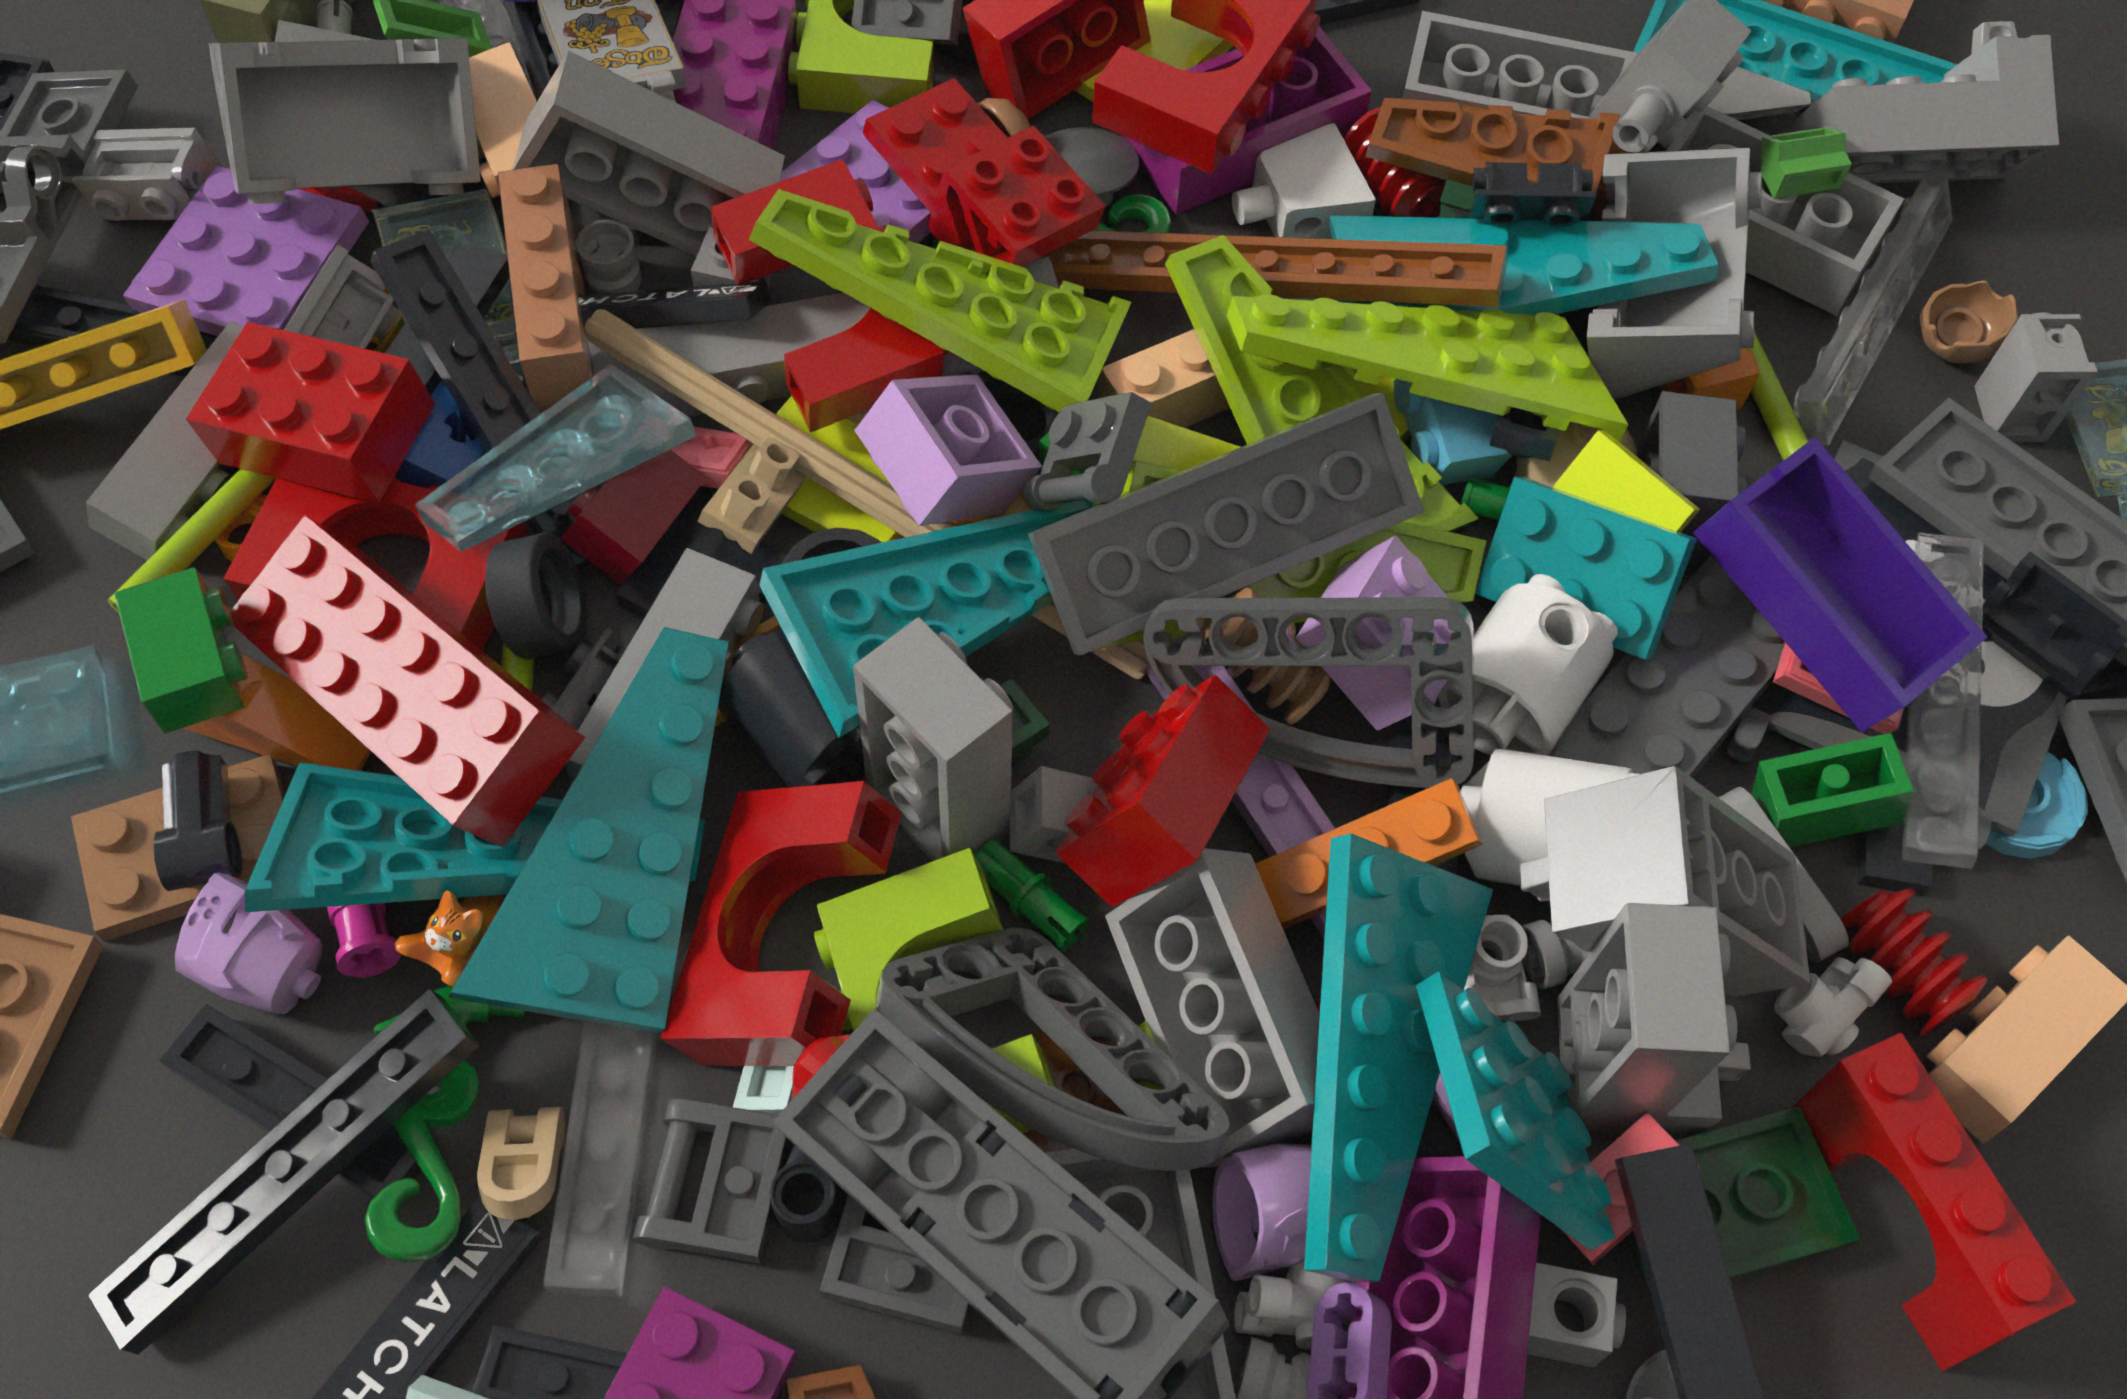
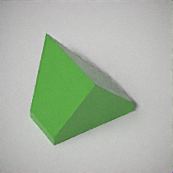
[373,0,492,58]

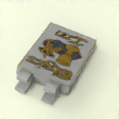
[537,0,686,103]

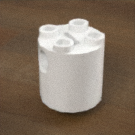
[1438,574,1618,756]
[1461,749,1640,886]

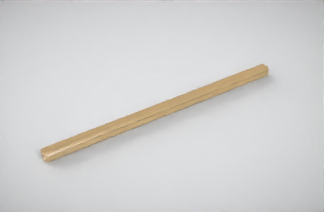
[584,309,1148,679]

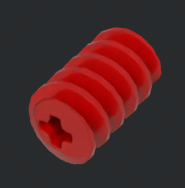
[1344,107,1446,218]
[1840,888,1988,1038]

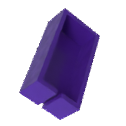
[1693,437,1987,732]

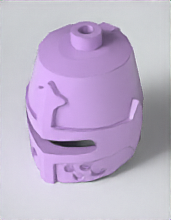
[175,872,323,1014]
[1212,1143,1312,1281]

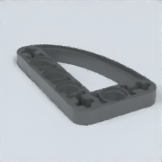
[1143,597,1475,788]
[876,927,1230,1171]

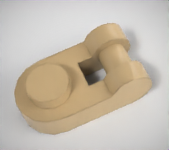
[477,1107,565,1220]

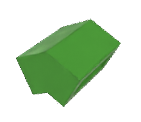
[1761,127,1852,199]

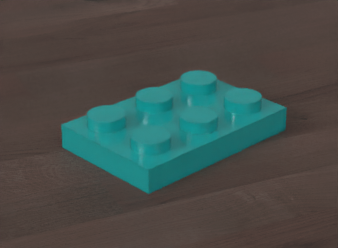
[1475,477,1697,660]

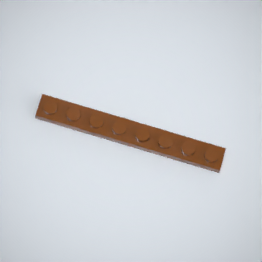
[1043,231,1508,307]

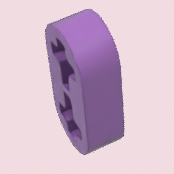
[1308,1281,1392,1399]

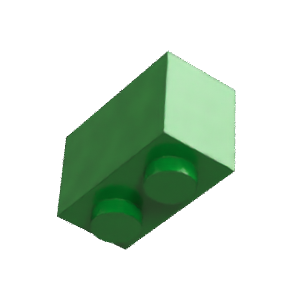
[114,567,248,734]
[1752,733,1914,848]

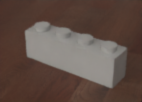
[86,320,243,560]
[565,548,764,785]

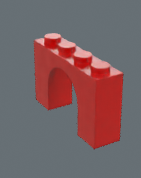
[1092,0,1320,174]
[711,159,949,433]
[223,477,529,651]
[660,781,902,1066]
[1792,1032,2076,1372]

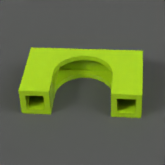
[788,0,934,113]
[814,848,1056,1133]

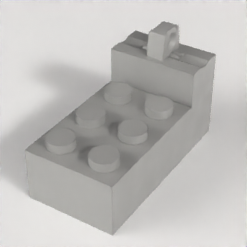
[1790,21,2059,183]
[1520,766,1810,997]
[1557,902,1751,1137]

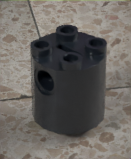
[718,627,865,787]

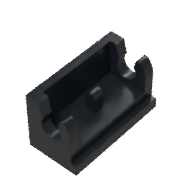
[1973,551,2127,701]

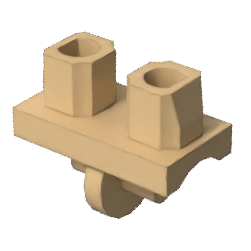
[698,437,806,554]

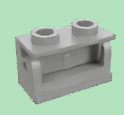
[71,128,224,221]
[284,244,401,349]
[1974,312,2098,442]

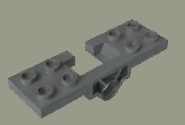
[0,69,138,344]

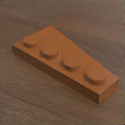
[1366,97,1620,221]

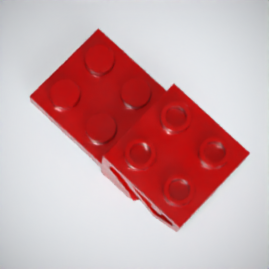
[863,78,1106,267]

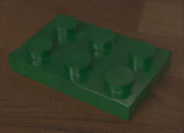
[1628,1106,1861,1288]

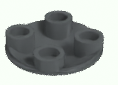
[1045,127,1139,206]

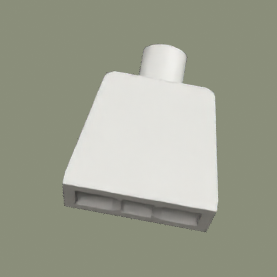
[1232,123,1376,239]

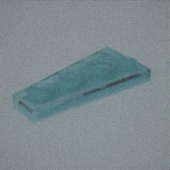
[415,364,696,552]

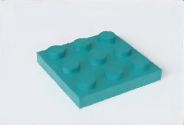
[1416,971,1615,1251]

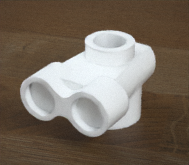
[1464,915,1541,1022]
[1774,957,1892,1057]
[1234,1262,1352,1351]

